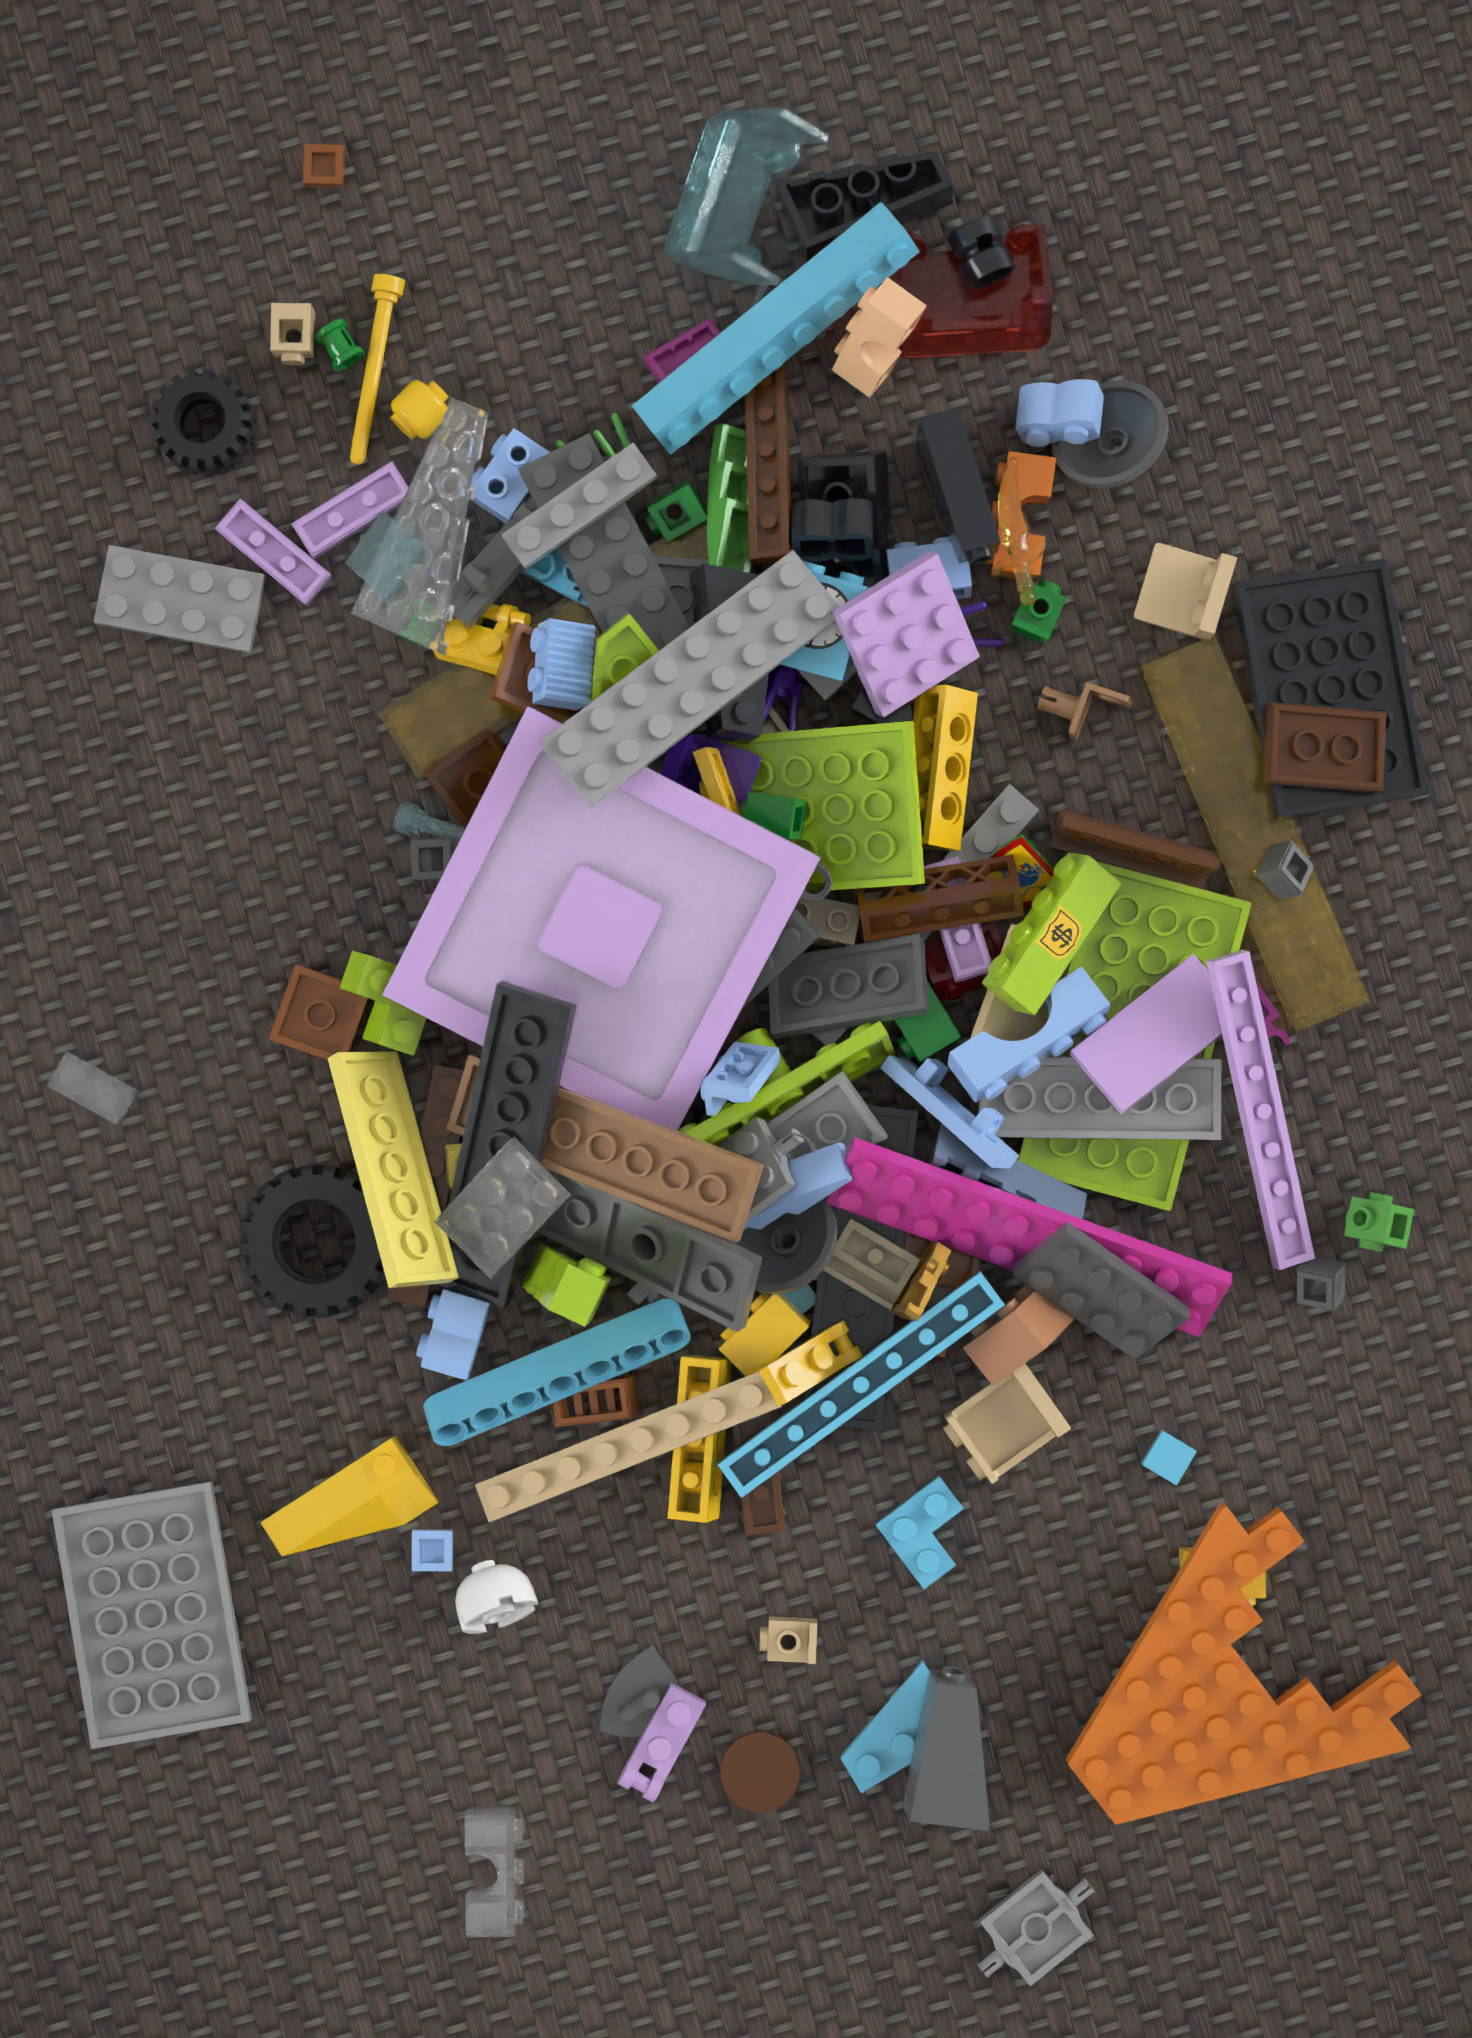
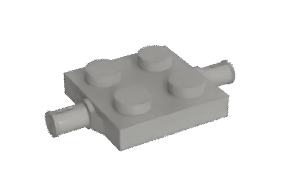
[718,1117,804,1223]
[977,1869,1095,1986]

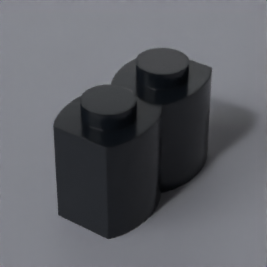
[792,498,873,563]

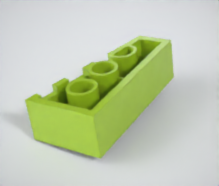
[521,1243,613,1327]

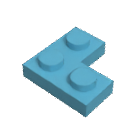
[875,1475,964,1589]

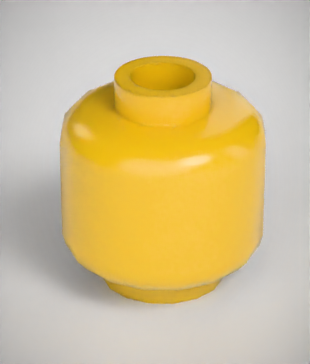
[390,380,449,440]

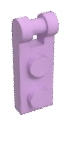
[617,1682,706,1802]

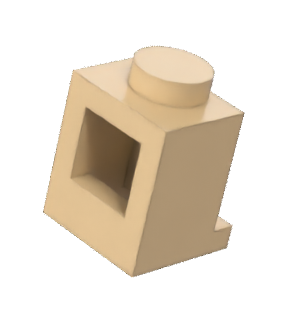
[270,303,316,366]
[759,1616,817,1664]

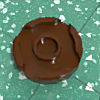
[721,1731,800,1813]

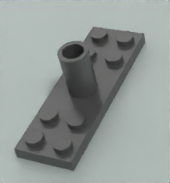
[537,1170,762,1332]

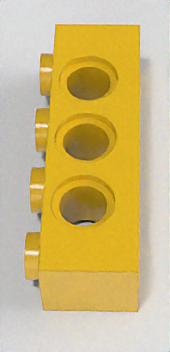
[913,685,978,851]
[668,1354,732,1523]

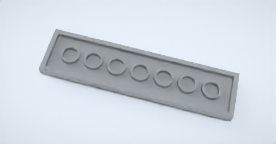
[539,550,839,808]

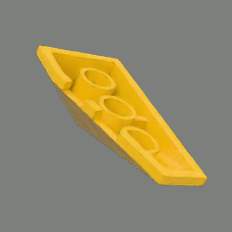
[261,1435,439,1556]

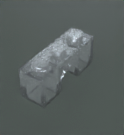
[465,1807,524,1937]

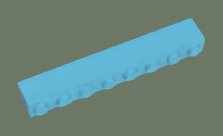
[632,202,920,455]
[718,1271,1005,1498]

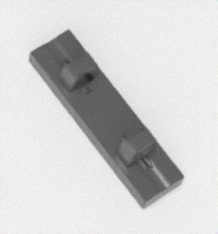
[438,496,537,629]

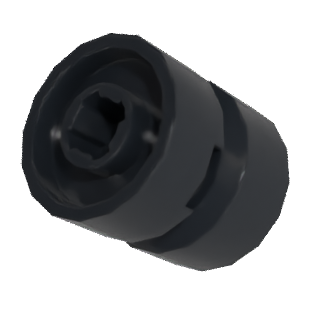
[947,215,1016,290]

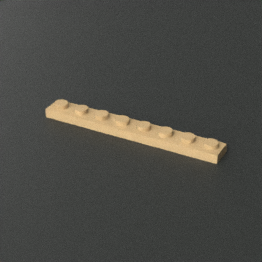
[475,1372,782,1522]

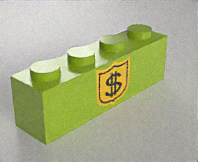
[981,852,1121,1015]

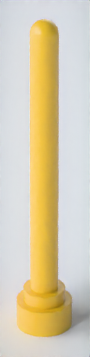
[350,274,405,465]

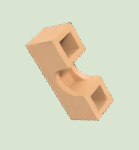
[832,277,926,398]

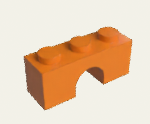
[984,451,1056,582]

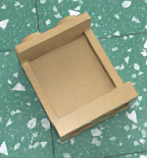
[943,1364,1071,1484]

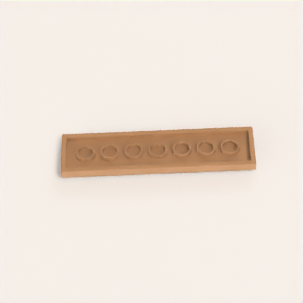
[446,1053,764,1243]

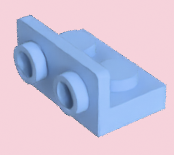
[701,1042,780,1116]

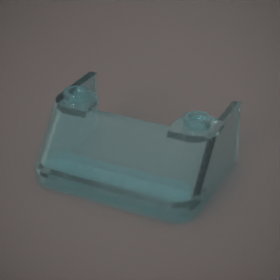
[665,108,829,285]

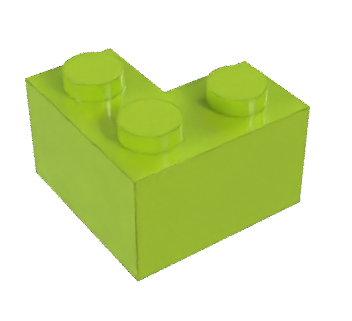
[339,951,427,1056]

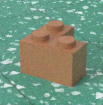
[963,1284,1075,1385]

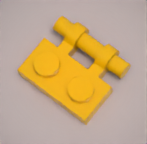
[432,603,531,675]

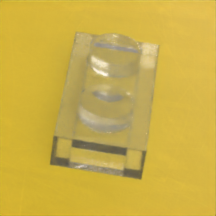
[47,1051,138,1125]

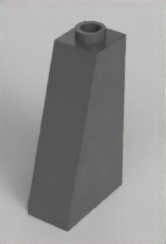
[902,1666,990,1831]

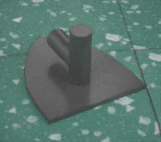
[599,1644,683,1737]

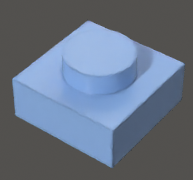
[412,1529,453,1571]

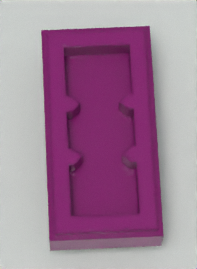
[643,317,721,384]

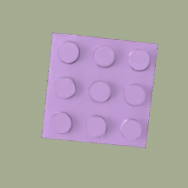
[832,551,980,717]

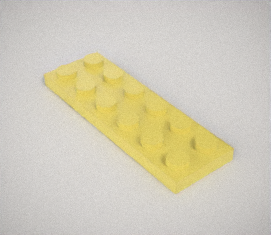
[327,1051,459,1288]

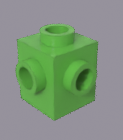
[1344,1192,1414,1252]

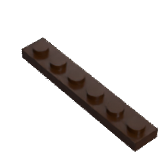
[745,361,792,566]
[386,1064,464,1307]

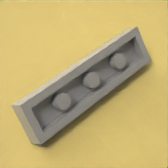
[501,443,657,570]

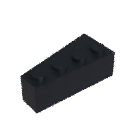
[775,151,953,263]
[689,563,769,745]

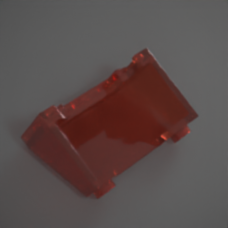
[888,224,1054,358]

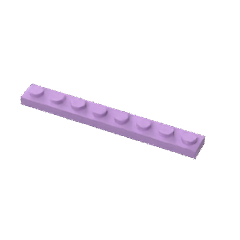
[1206,950,1315,1270]

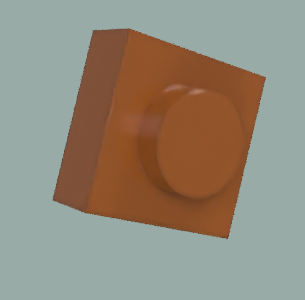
[303,144,345,188]

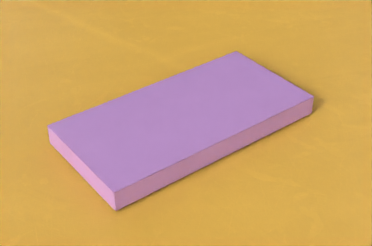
[1070,954,1222,1115]

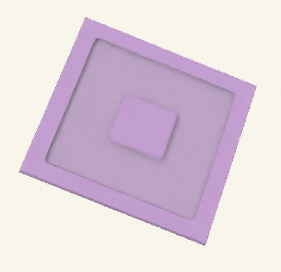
[382,706,821,1131]

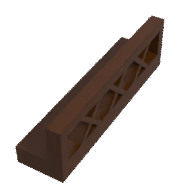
[856,854,1024,942]

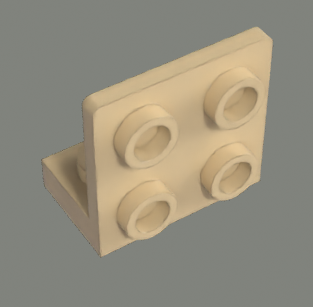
[1133,543,1237,641]

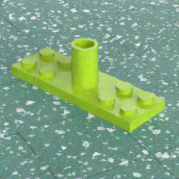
[679,1021,896,1146]

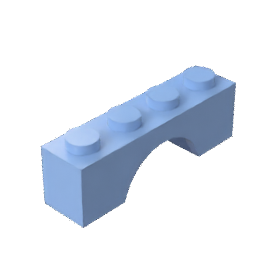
[947,966,1110,1103]

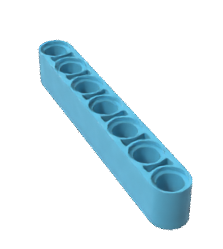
[423,1299,691,1446]

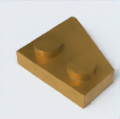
[889,1241,952,1322]

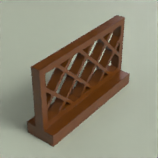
[1049,809,1221,890]

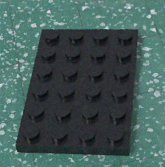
[1232,560,1430,820]

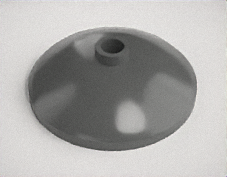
[1051,380,1169,488]
[735,1197,838,1294]

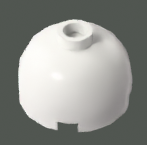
[455,1560,538,1634]

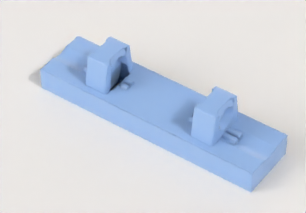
[880,1055,1019,1169]

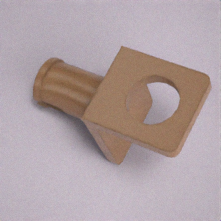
[1037,682,1132,741]

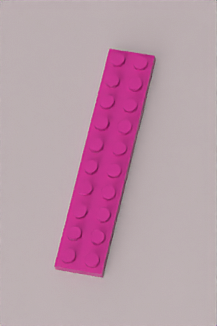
[826,1137,1232,1337]

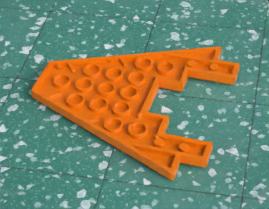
[1066,1502,1421,1825]

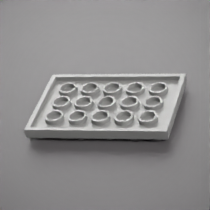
[52,1481,252,1749]

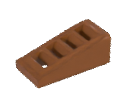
[552,1375,640,1427]

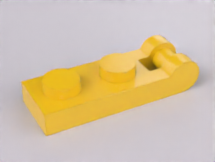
[759,1320,863,1406]

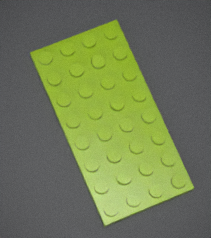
[1017,861,1252,1211]

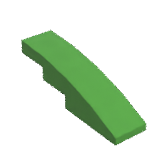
[707,424,751,573]

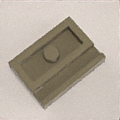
[823,1218,920,1310]

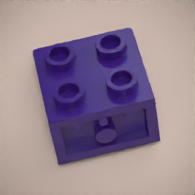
[660,731,762,812]

